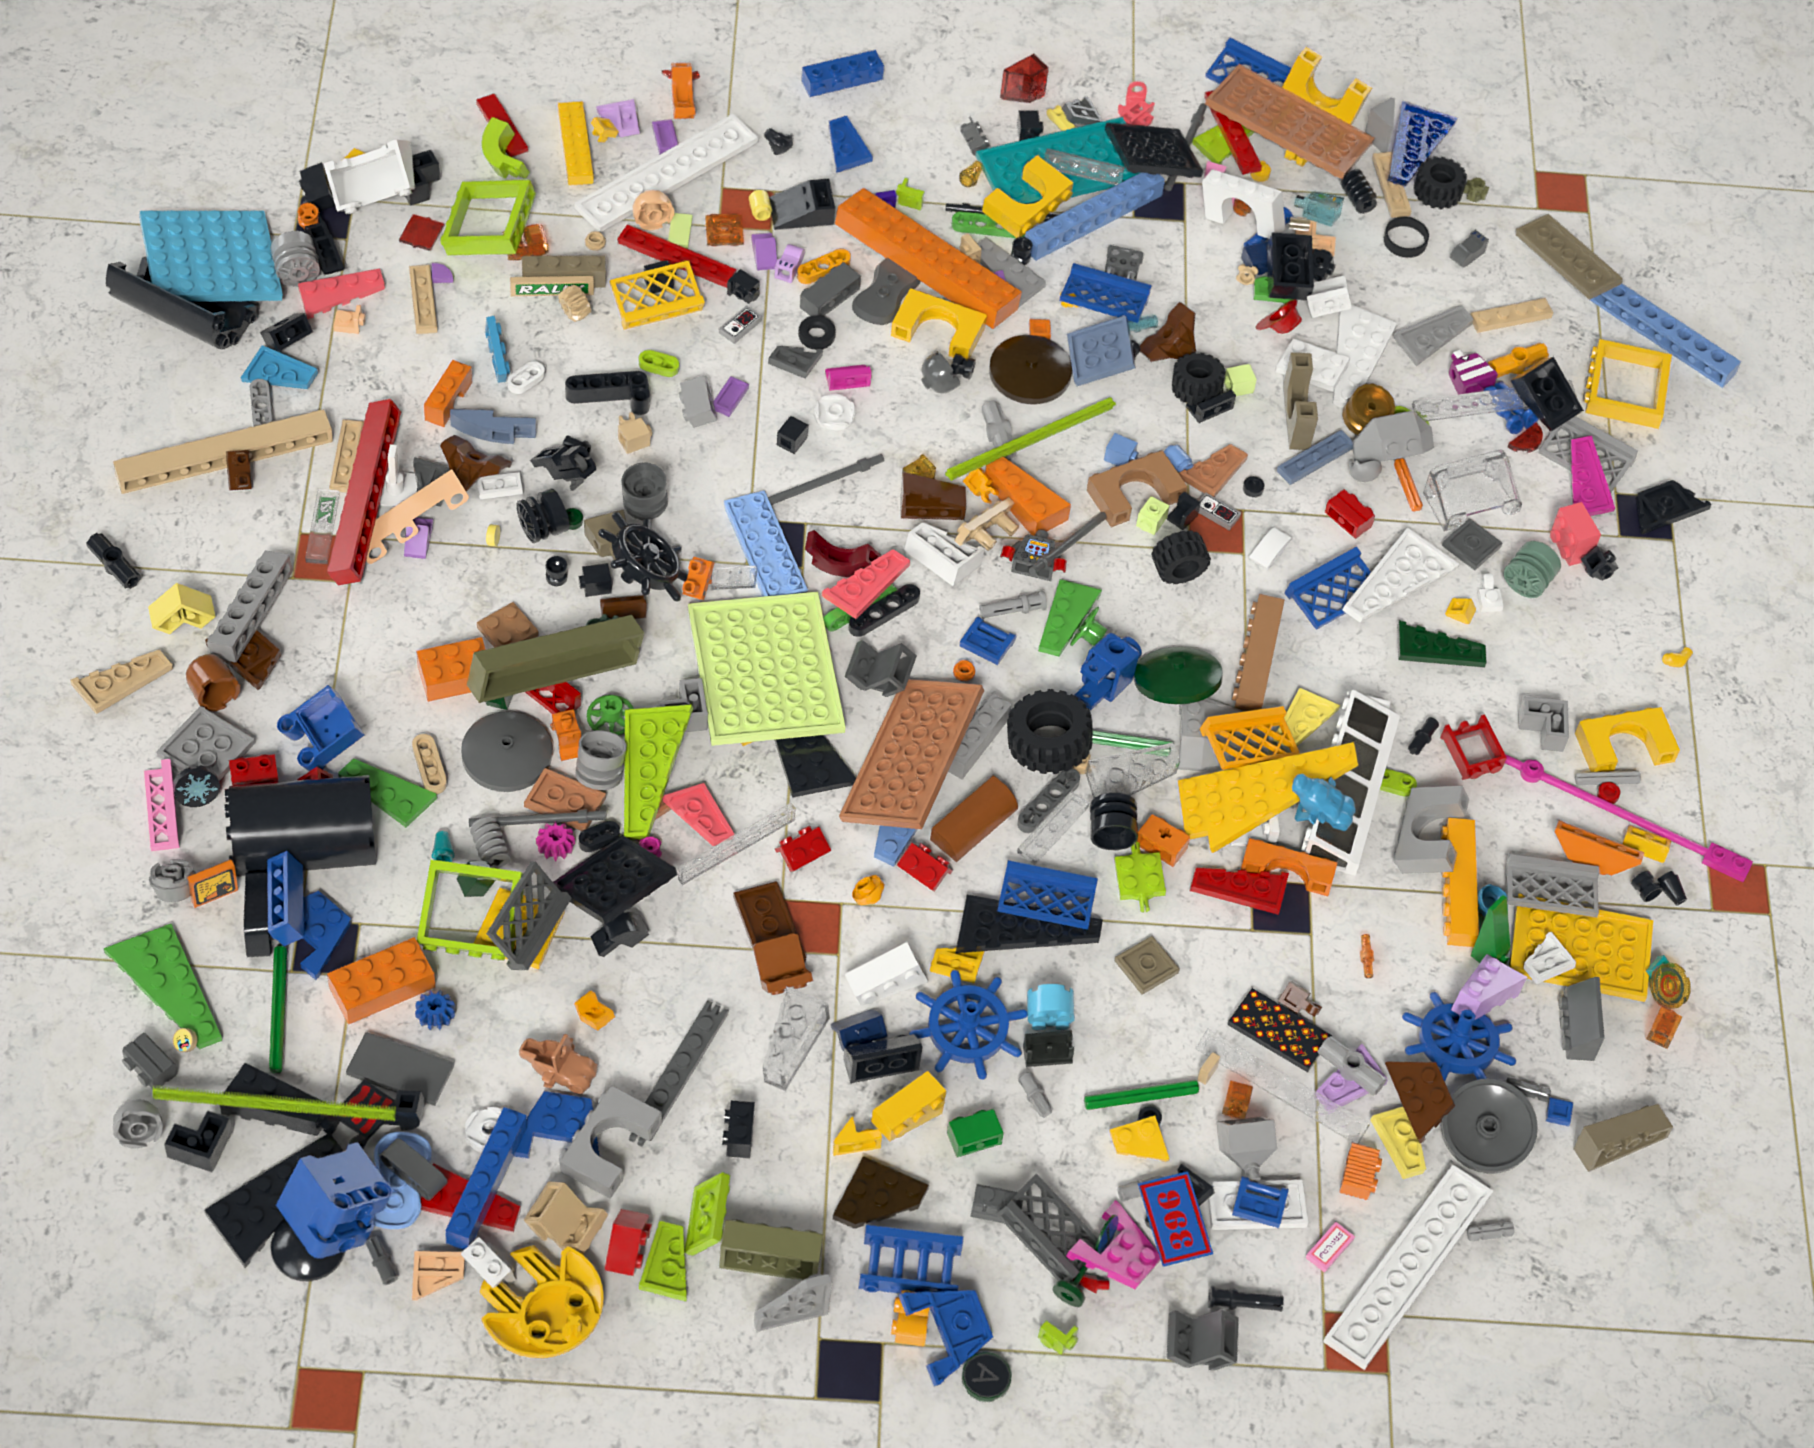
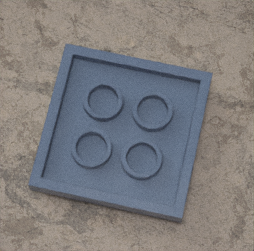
[1067,316,1136,386]

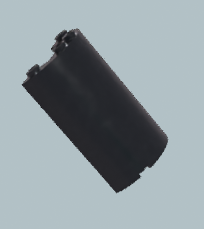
[106,256,258,349]
[224,775,376,876]

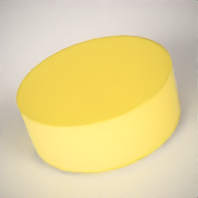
[486,524,500,547]

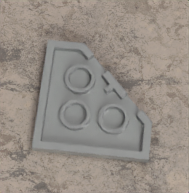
[754,1274,832,1332]

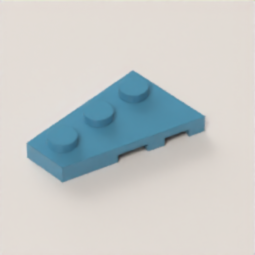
[485,316,510,383]
[241,345,318,389]

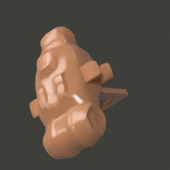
[519,1034,598,1094]

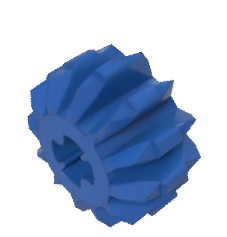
[415,990,455,1030]

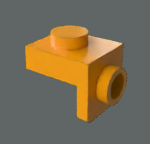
[574,990,615,1031]

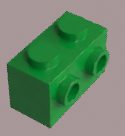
[947,1109,1004,1158]

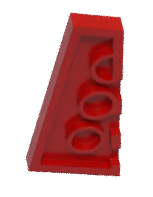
[1190,868,1289,915]
[420,1163,521,1232]

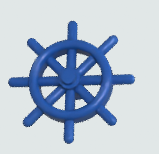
[909,970,1028,1080]
[1402,992,1516,1081]

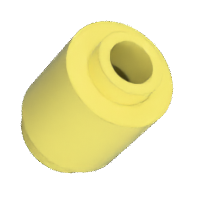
[749,190,772,221]

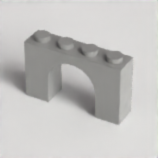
[1393,786,1469,874]
[559,1086,662,1199]

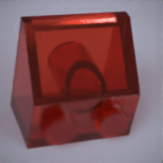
[1000,54,1049,103]

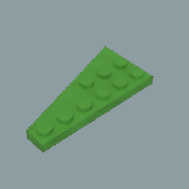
[104,924,222,1049]

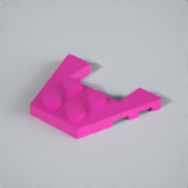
[1066,1200,1161,1289]

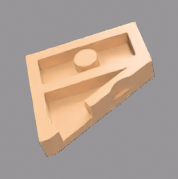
[412,1251,465,1300]

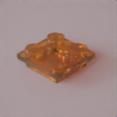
[705,214,744,247]

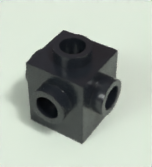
[1313,249,1336,281]
[1581,546,1619,581]

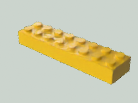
[558,101,593,185]

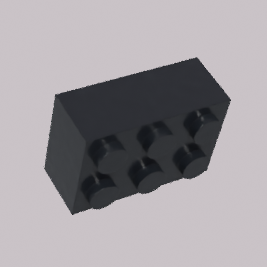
[1267,232,1314,301]

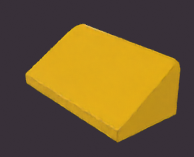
[1622,825,1671,863]

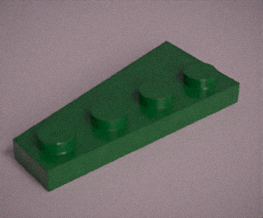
[1397,620,1486,668]

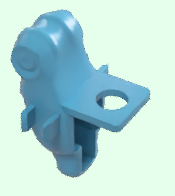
[1292,774,1356,831]

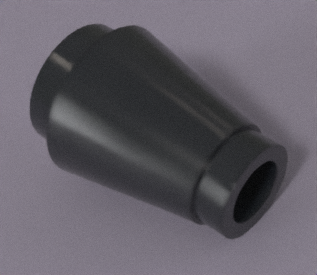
[1657,871,1687,906]

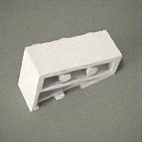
[904,522,985,586]
[845,942,928,1006]

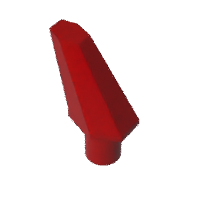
[1072,1274,1109,1293]

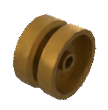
[1342,384,1395,436]

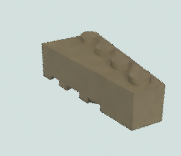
[1573,1104,1673,1172]

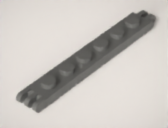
[629,1001,729,1147]

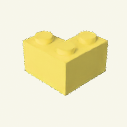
[148,583,216,634]

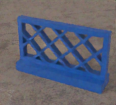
[1205,37,1292,84]
[1059,263,1152,323]
[1285,547,1371,630]
[997,860,1098,930]

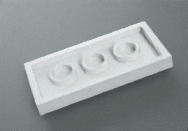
[1207,1180,1308,1230]

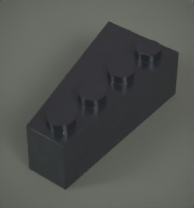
[220,1063,330,1136]

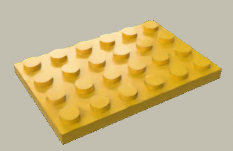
[1509,894,1654,1002]

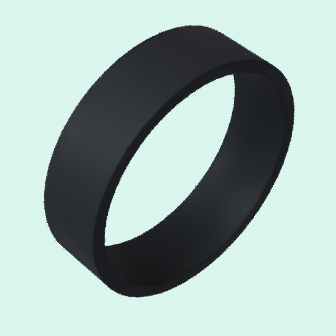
[1383,217,1429,258]

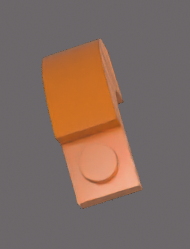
[671,62,695,119]

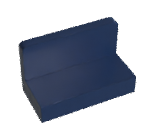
[830,1009,888,1051]

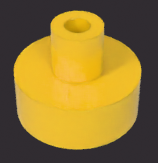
[1250,161,1271,182]

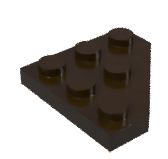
[832,1156,929,1229]

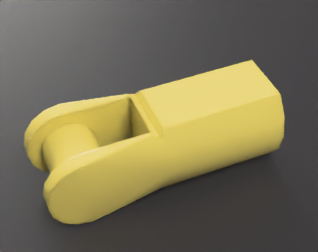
[1046,105,1076,131]

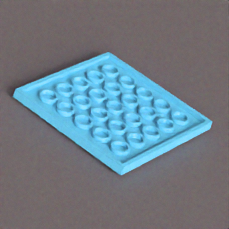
[139,210,283,302]

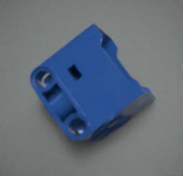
[276,1142,393,1258]

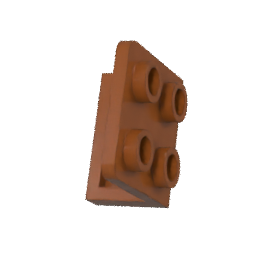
[753,933,813,995]

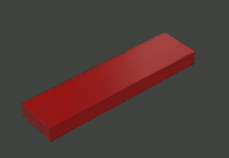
[476,93,528,157]

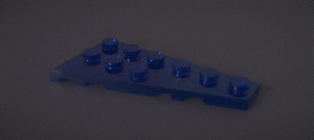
[1387,101,1458,187]

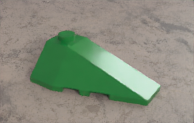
[1471,895,1511,964]

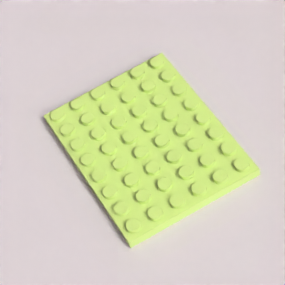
[688,592,845,746]

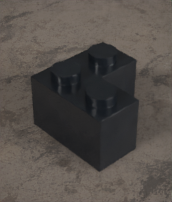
[405,149,440,206]
[164,1110,232,1172]

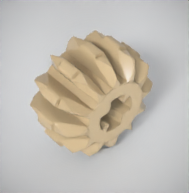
[558,285,591,322]

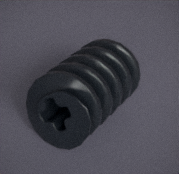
[1341,169,1377,214]

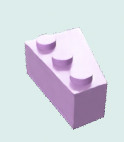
[1451,954,1527,1020]

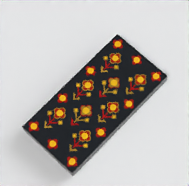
[1227,988,1332,1073]

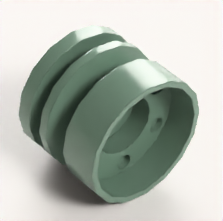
[1504,541,1561,598]

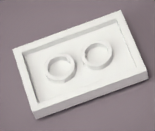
[1276,339,1350,392]

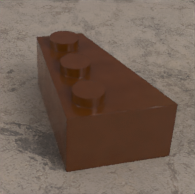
[900,472,966,520]

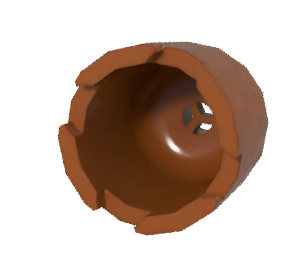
[186,654,240,711]

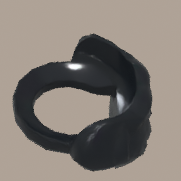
[764,128,793,155]

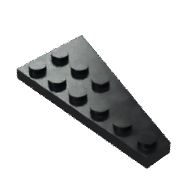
[956,894,1103,953]

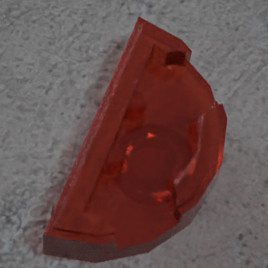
[1507,422,1543,453]

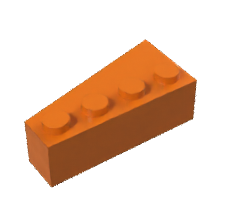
[985,457,1071,536]

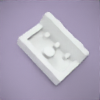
[461,1237,516,1288]

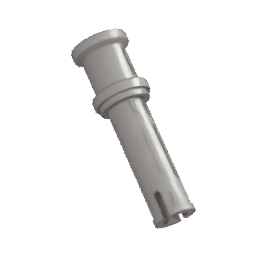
[979,591,1047,619]

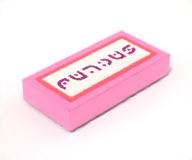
[1306,1222,1355,1273]

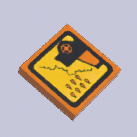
[187,860,238,908]

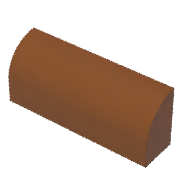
[930,775,1018,862]

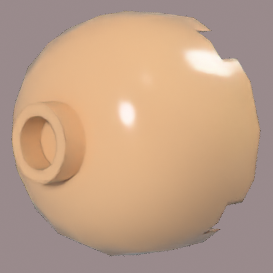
[633,190,674,230]

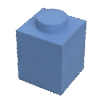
[1104,433,1139,466]

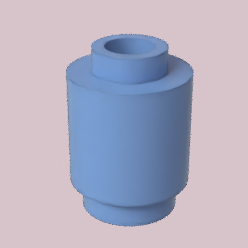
[1164,445,1194,474]

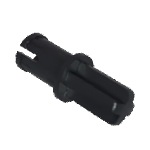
[1408,717,1439,755]

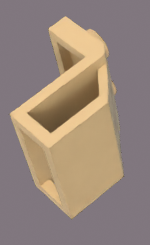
[524,1182,608,1254]

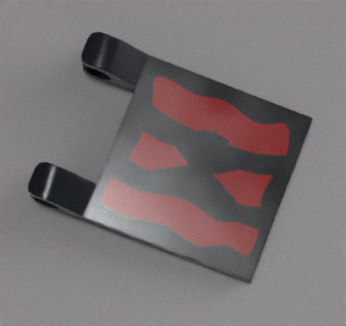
[321,1080,395,1150]

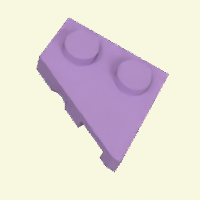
[596,99,640,137]

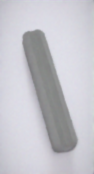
[1575,771,1641,785]

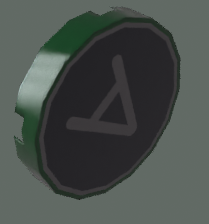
[961,1352,1012,1402]

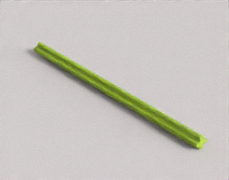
[945,397,1116,481]
[152,1085,396,1121]

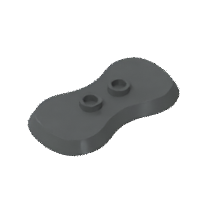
[852,258,921,325]

